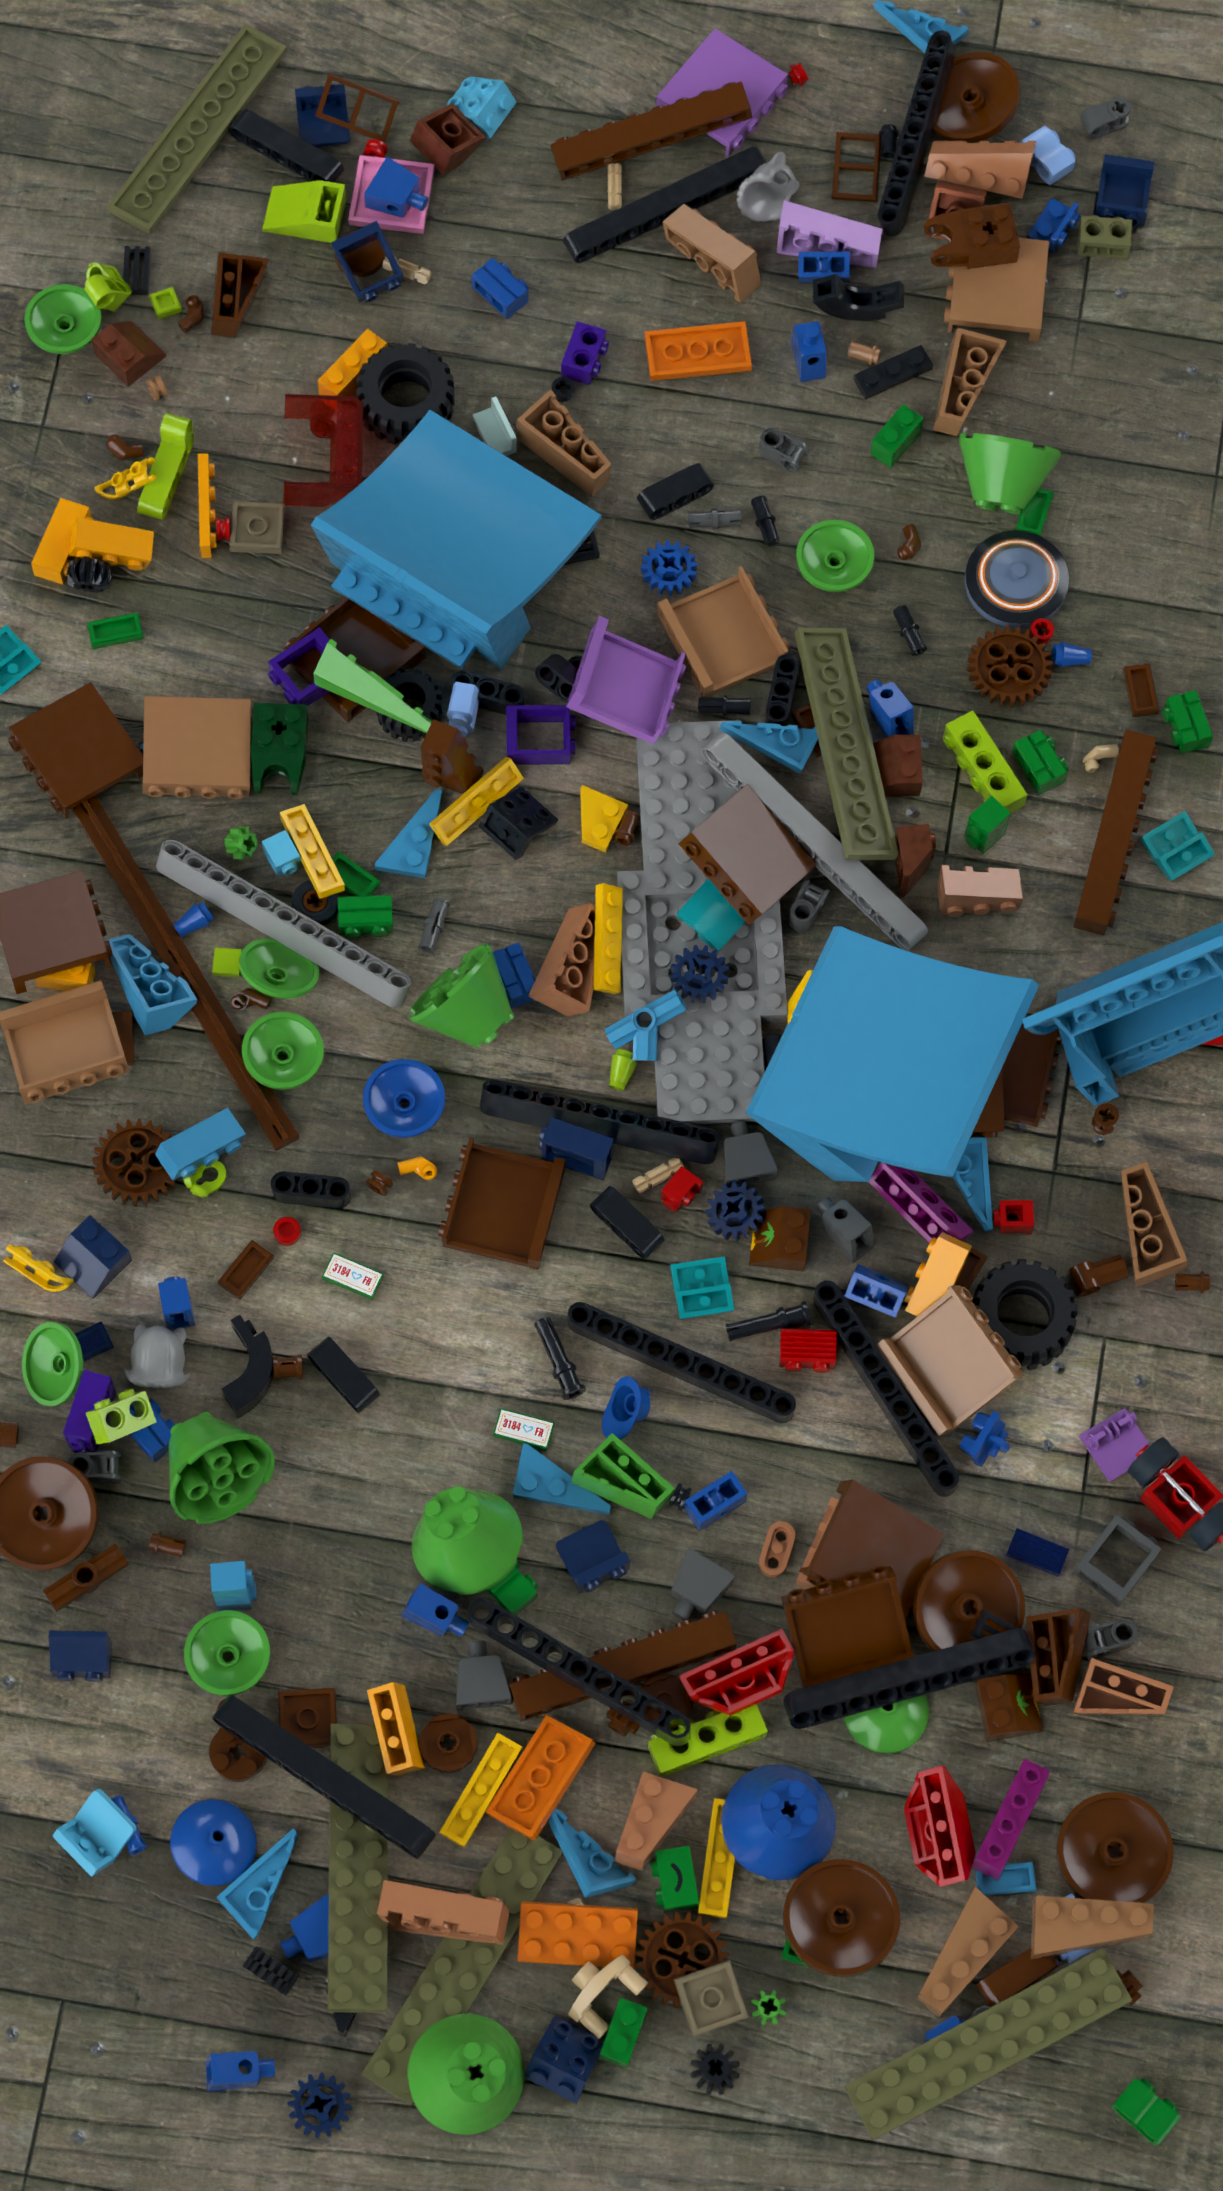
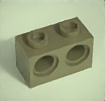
[1077,215,1132,259]

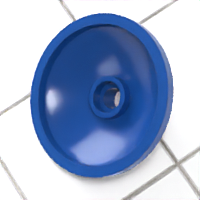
[363,1059,445,1138]
[170,1799,257,1886]

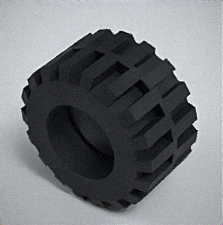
[376,669,442,742]

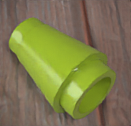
[608,1049,638,1091]

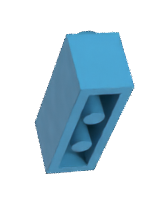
[155,1108,246,1181]
[210,1561,257,1611]

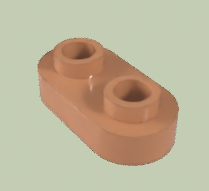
[759,1521,796,1578]

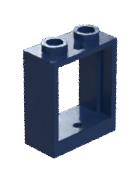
[331,221,405,303]
[539,1117,614,1181]

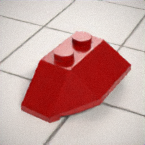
[679,1629,795,1716]
[904,1765,976,1887]

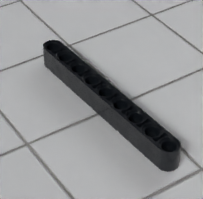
[877,30,955,237]
[563,146,767,263]
[479,1080,720,1164]
[813,1280,959,1497]
[567,1302,796,1423]
[468,1598,691,1746]
[783,1628,1036,1729]
[212,1694,436,1859]

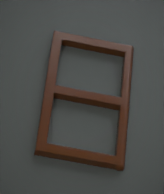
[315,73,399,143]
[832,132,881,203]

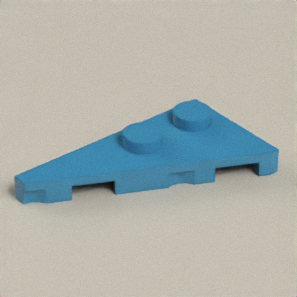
[874,0,969,53]
[719,721,818,774]
[375,789,443,878]
[952,1137,993,1232]
[513,1443,611,1515]
[548,1809,636,1898]
[217,1829,299,1940]

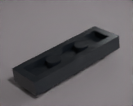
[853,345,933,400]

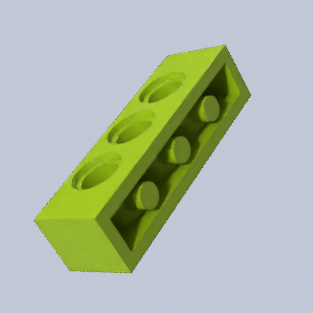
[943,710,1028,813]
[648,1704,768,1778]

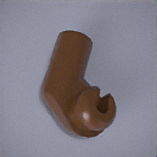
[178,295,203,333]
[107,434,143,459]
[897,524,921,560]
[230,988,272,1010]

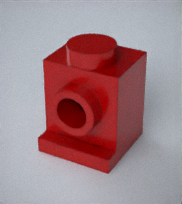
[661,1166,703,1212]
[993,1200,1034,1235]

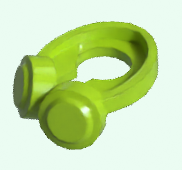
[183,1161,226,1198]

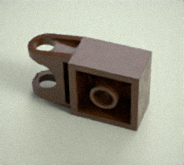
[923,203,1020,269]

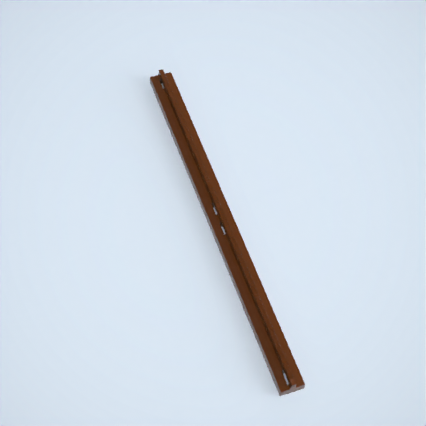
[72,796,299,1152]

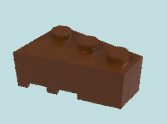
[211,252,269,338]
[421,719,484,794]
[1026,1608,1091,1706]

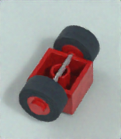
[1127,1437,1223,1551]

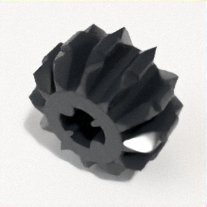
[67,557,111,593]
[690,2044,740,2095]

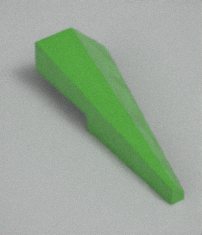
[314,639,432,733]

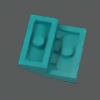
[0,624,41,695]
[1139,811,1216,881]
[677,879,745,953]
[670,1256,734,1319]

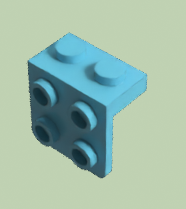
[446,77,517,138]
[52,1789,136,1877]

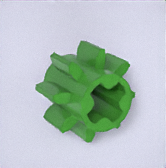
[225,826,258,860]
[751,1990,786,2027]

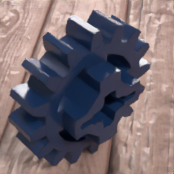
[670,945,729,1004]
[705,1181,766,1242]
[287,2072,352,2139]

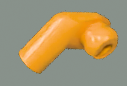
[397,1156,437,1180]

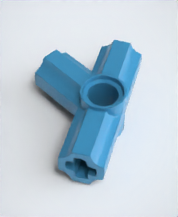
[604,989,687,1061]

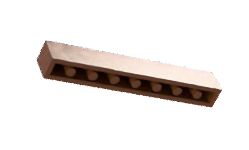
[550,81,752,181]
[1073,729,1159,935]
[509,1611,737,1722]

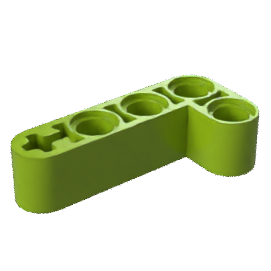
[137,413,194,520]

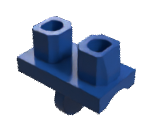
[959,1411,1010,1467]

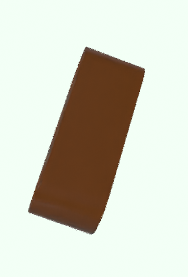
[975,1948,1061,2007]

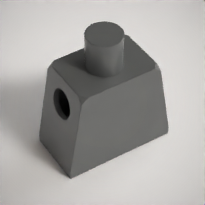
[723,1121,778,1188]
[817,1197,874,1264]
[671,1548,735,1621]
[456,1641,511,1711]

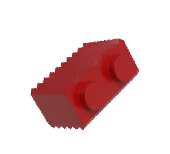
[779,1328,837,1373]

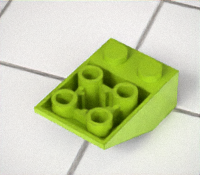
[262,180,347,243]

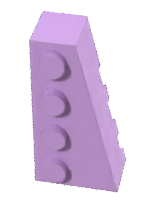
[777,200,882,268]

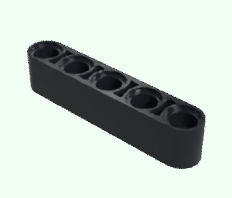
[228,109,344,183]

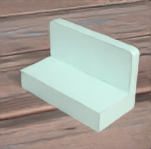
[473,396,516,456]

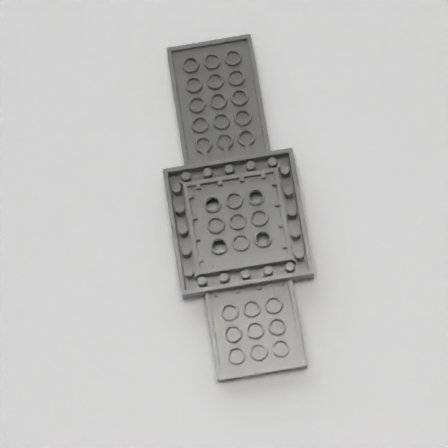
[617,720,788,1124]

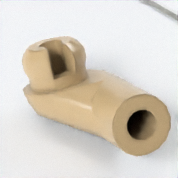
[1082,744,1119,773]

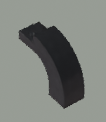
[813,274,904,321]
[221,1314,274,1418]

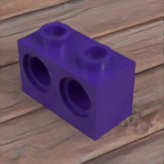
[561,321,609,385]

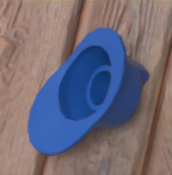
[602,1376,651,1440]

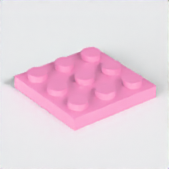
[348,155,434,234]

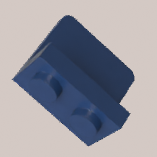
[295,84,350,147]
[556,1520,630,1594]
[525,2016,605,2103]

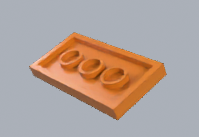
[644,321,752,381]
[485,1715,596,1842]
[518,1901,638,1969]

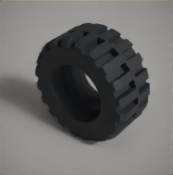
[356,343,455,445]
[972,1259,1078,1370]

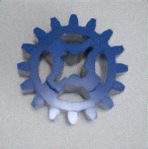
[641,540,697,596]

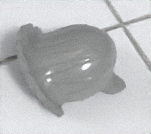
[737,152,800,223]
[123,1325,190,1388]

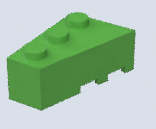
[571,1433,675,1519]

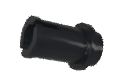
[879,124,899,159]

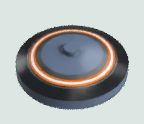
[965,531,1069,628]

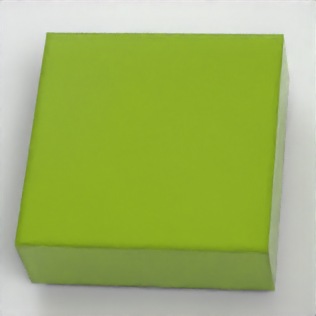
[149,287,182,320]
[212,948,242,978]

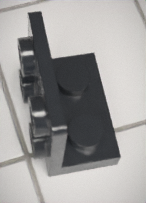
[478,787,558,860]

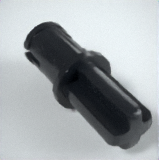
[751,495,779,547]
[893,605,927,656]
[698,695,750,716]

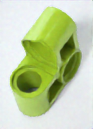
[84,262,132,311]

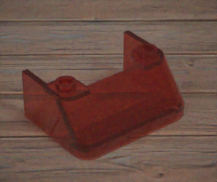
[283,394,363,507]

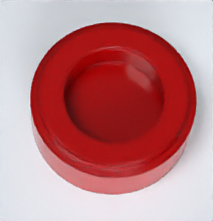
[273,1217,301,1246]

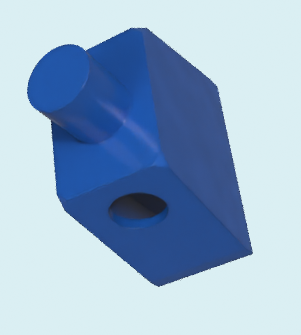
[364,157,429,218]
[791,321,826,382]
[867,680,914,738]
[401,1583,469,1637]
[280,1894,329,1963]
[205,2051,275,2092]

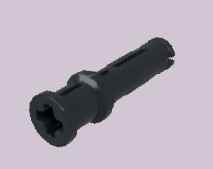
[725,1301,811,1341]
[534,1317,586,1400]

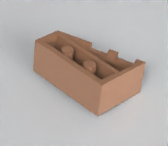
[937,865,1023,917]
[1071,1658,1174,1715]
[615,1772,698,1870]

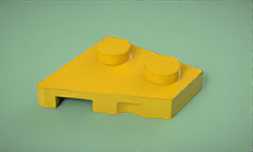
[580,785,628,853]

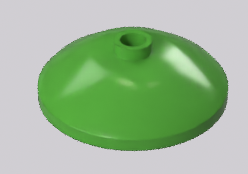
[24,284,102,354]
[796,520,874,592]
[239,938,319,999]
[242,1012,324,1090]
[22,1322,84,1406]
[184,1610,270,1696]
[844,1694,929,1754]

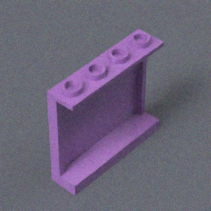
[656,29,788,157]
[566,616,686,745]

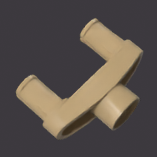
[568,1955,648,2039]

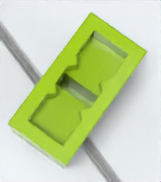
[86,1388,157,1444]

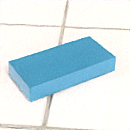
[975,1862,1037,1897]

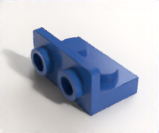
[1027,198,1080,254]

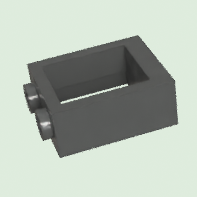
[1073,1515,1162,1607]

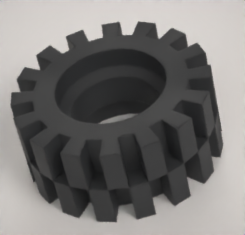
[243,1946,299,1996]

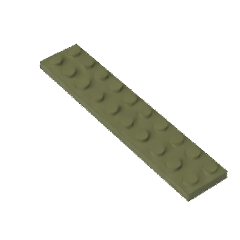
[107,24,287,235]
[794,628,899,860]
[327,1724,388,2013]
[361,1828,563,2106]
[844,1948,1132,2141]

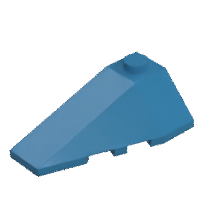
[105,934,197,1035]

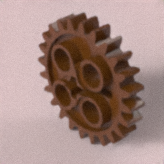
[967,626,1053,708]
[92,1119,175,1207]
[635,1912,729,2008]

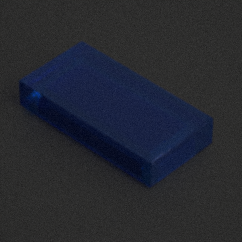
[75,1321,114,1362]
[1006,1528,1069,1577]

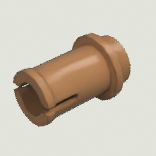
[848,341,882,366]

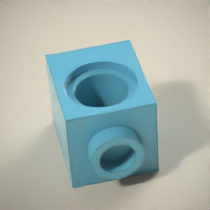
[262,830,301,878]

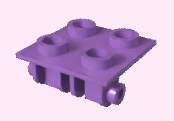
[1079,1408,1150,1482]

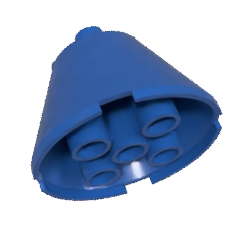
[721,1765,836,1881]

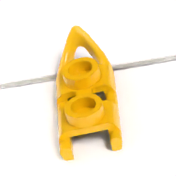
[94,457,156,500]
[3,1244,74,1292]

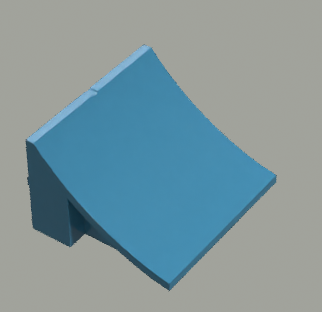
[311,410,602,670]
[1022,922,1223,1106]
[746,926,1039,1182]

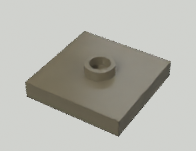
[229,501,285,554]
[673,1960,749,2037]

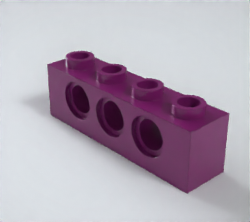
[869,1163,974,1243]
[972,1758,1050,1881]

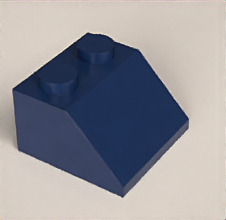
[54,1215,132,1299]
[49,1630,112,1682]

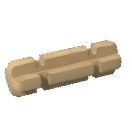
[608,163,622,210]
[383,256,431,284]
[632,1158,684,1193]

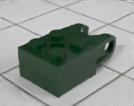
[251,703,309,795]

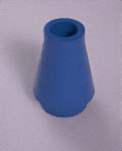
[1051,641,1092,668]
[173,901,214,937]

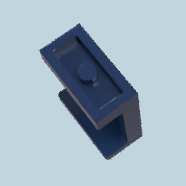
[1095,154,1154,226]

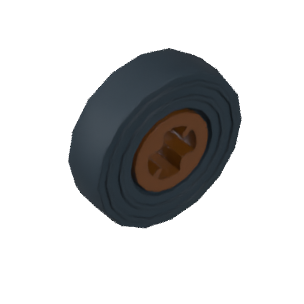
[291,880,338,926]

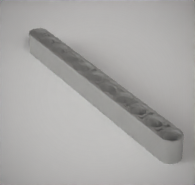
[702,732,928,951]
[156,840,411,1008]

